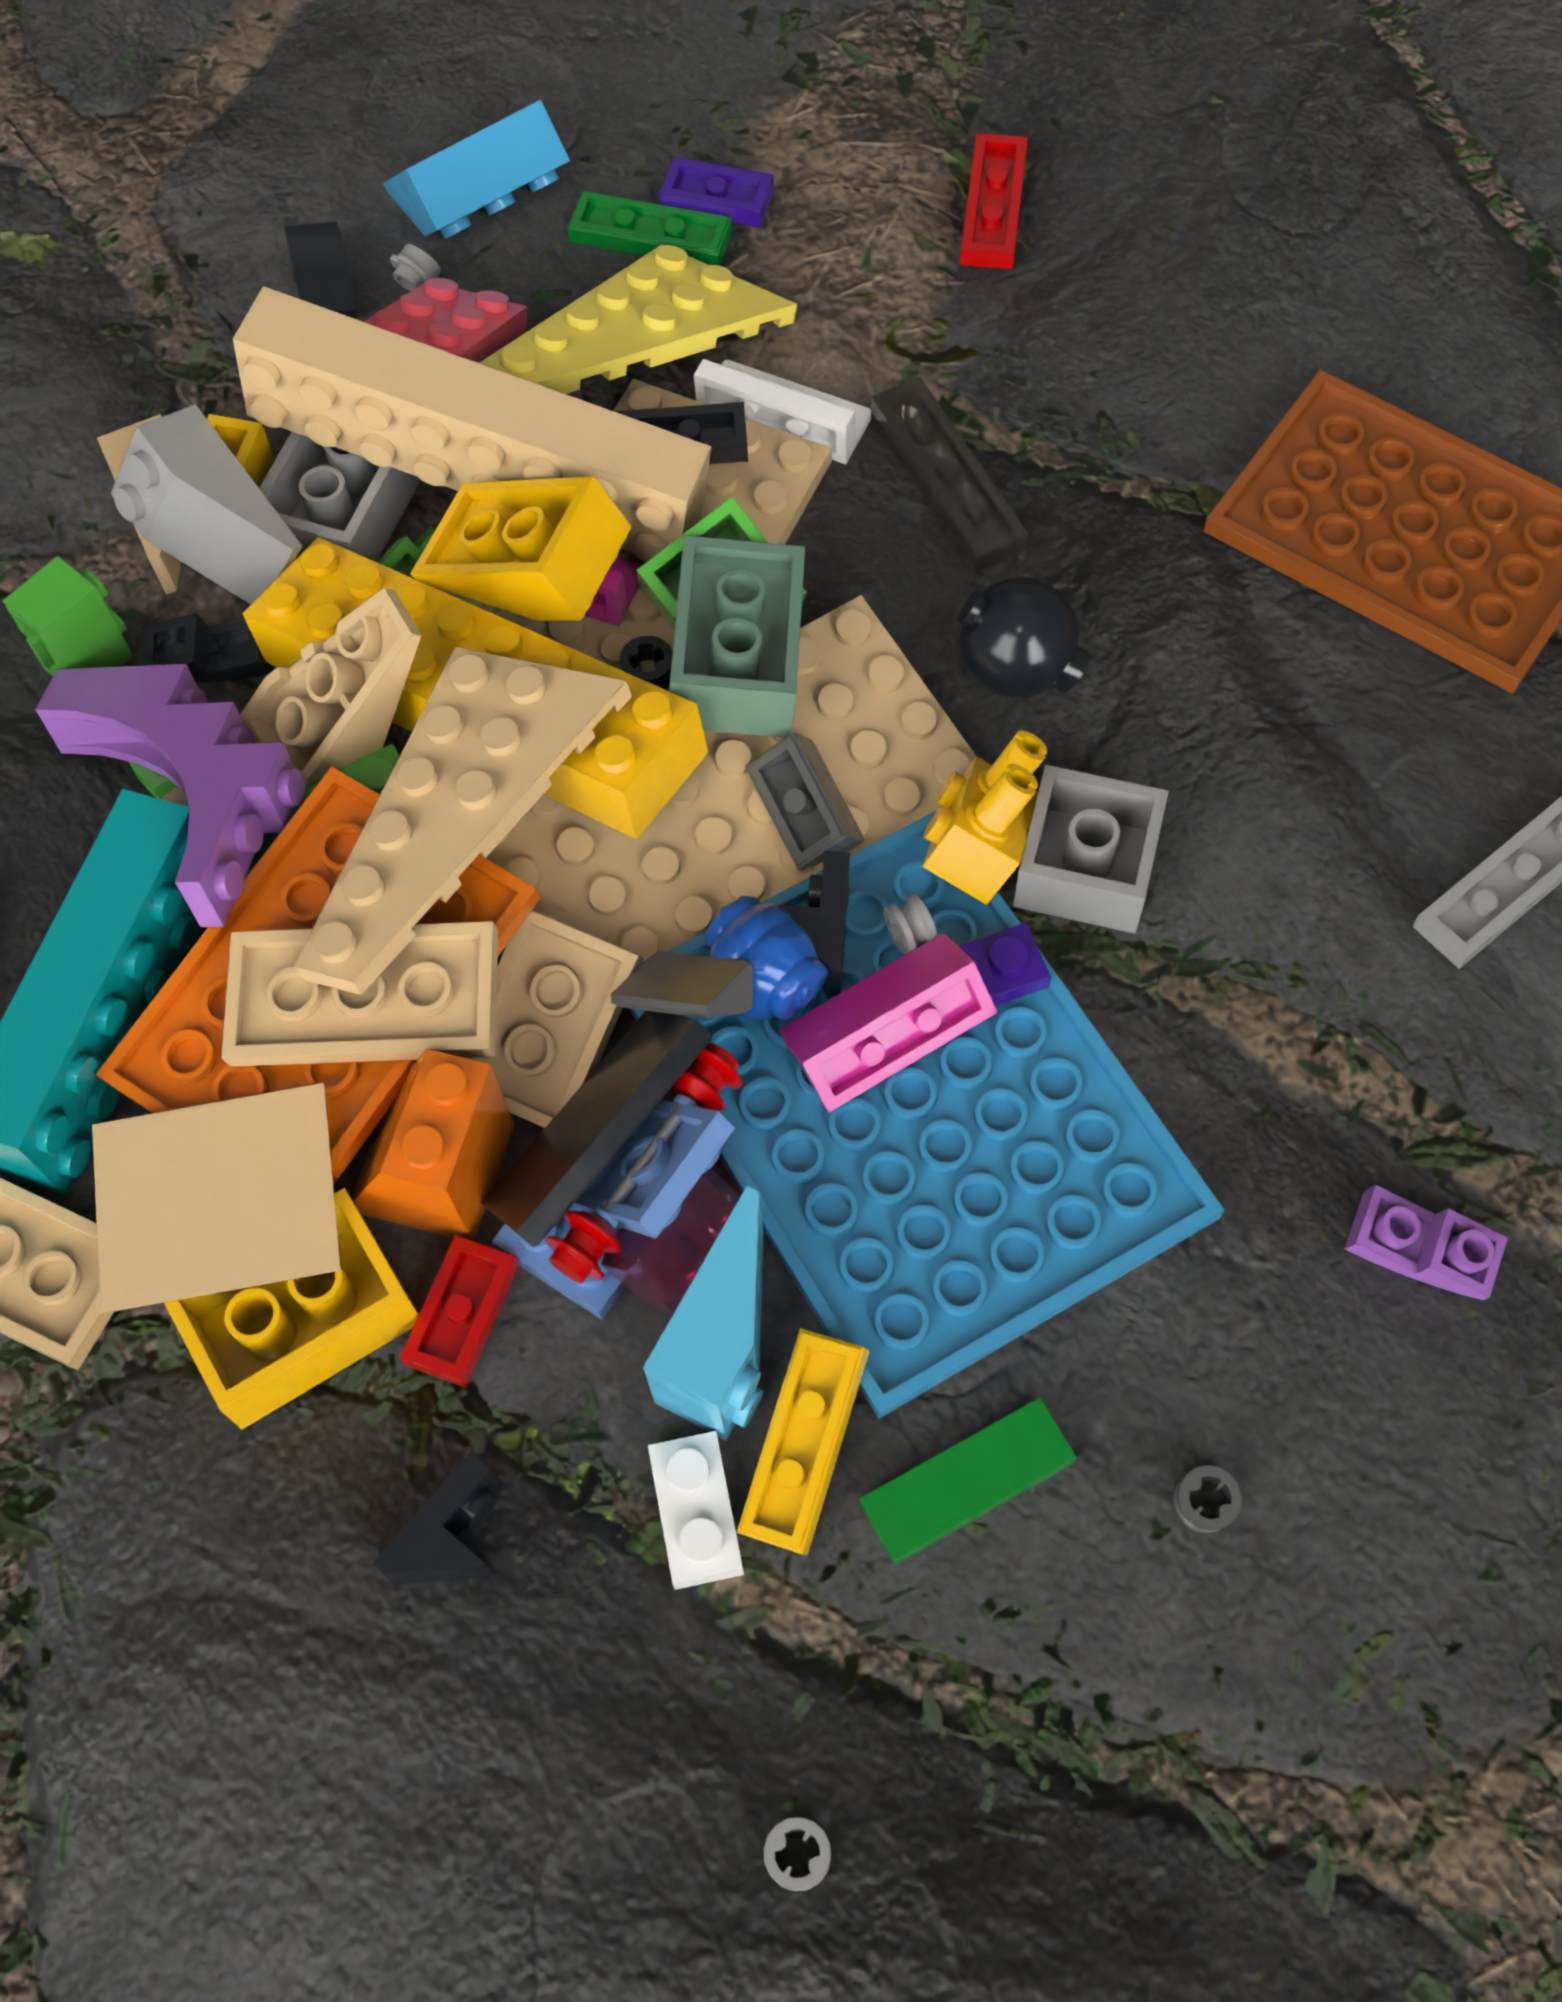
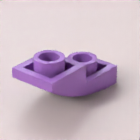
[1344,1185,1508,1300]

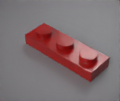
[960,133,1028,269]

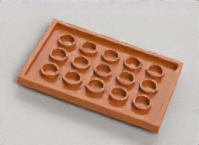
[95,766,541,1185]

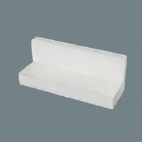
[694,359,871,464]

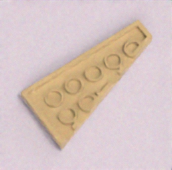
[294,647,632,995]

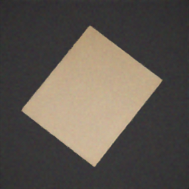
[92,1083,341,1314]

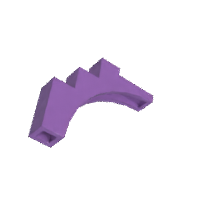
[35,664,305,927]

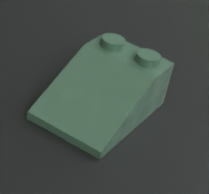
[669,535,805,738]

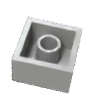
[1013,765,1169,934]

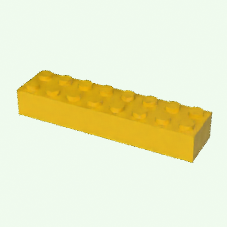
[242,537,708,839]

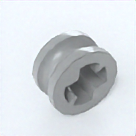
[883,894,938,956]
[763,1817,831,1891]

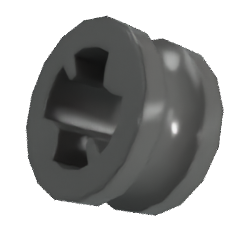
[1173,1465,1242,1533]

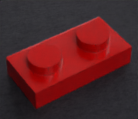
[399,1235,520,1388]

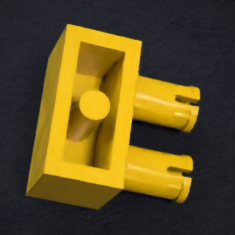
[922,730,1047,905]

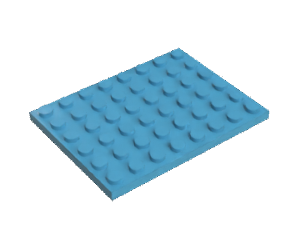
[629,810,1224,1419]

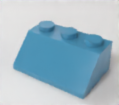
[383,100,570,239]

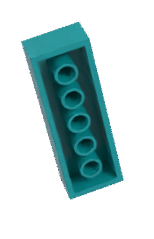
[0,789,200,1195]

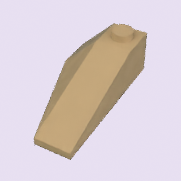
[240,588,422,786]

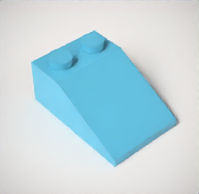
[643,1186,764,1441]

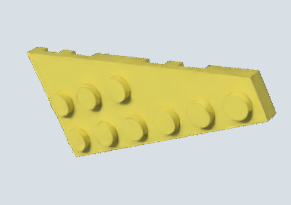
[479,245,797,394]

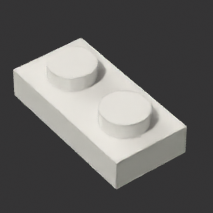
[648,1431,744,1590]

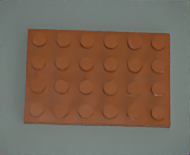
[1203,370,1562,694]

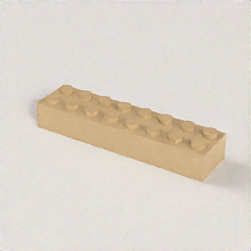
[233,286,711,562]

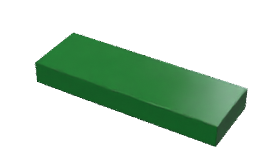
[567,191,733,266]
[859,1397,1077,1566]

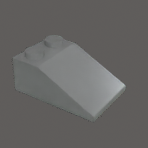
[111,404,302,604]

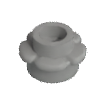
[390,244,441,292]

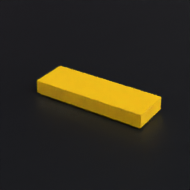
[736,1328,870,1556]

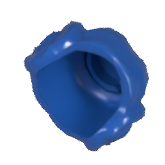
[705,896,828,1020]

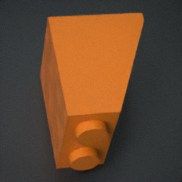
[351,1048,515,1241]

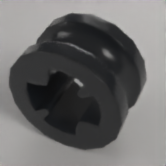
[620,636,673,690]

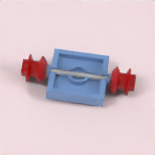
[545,1043,743,1284]

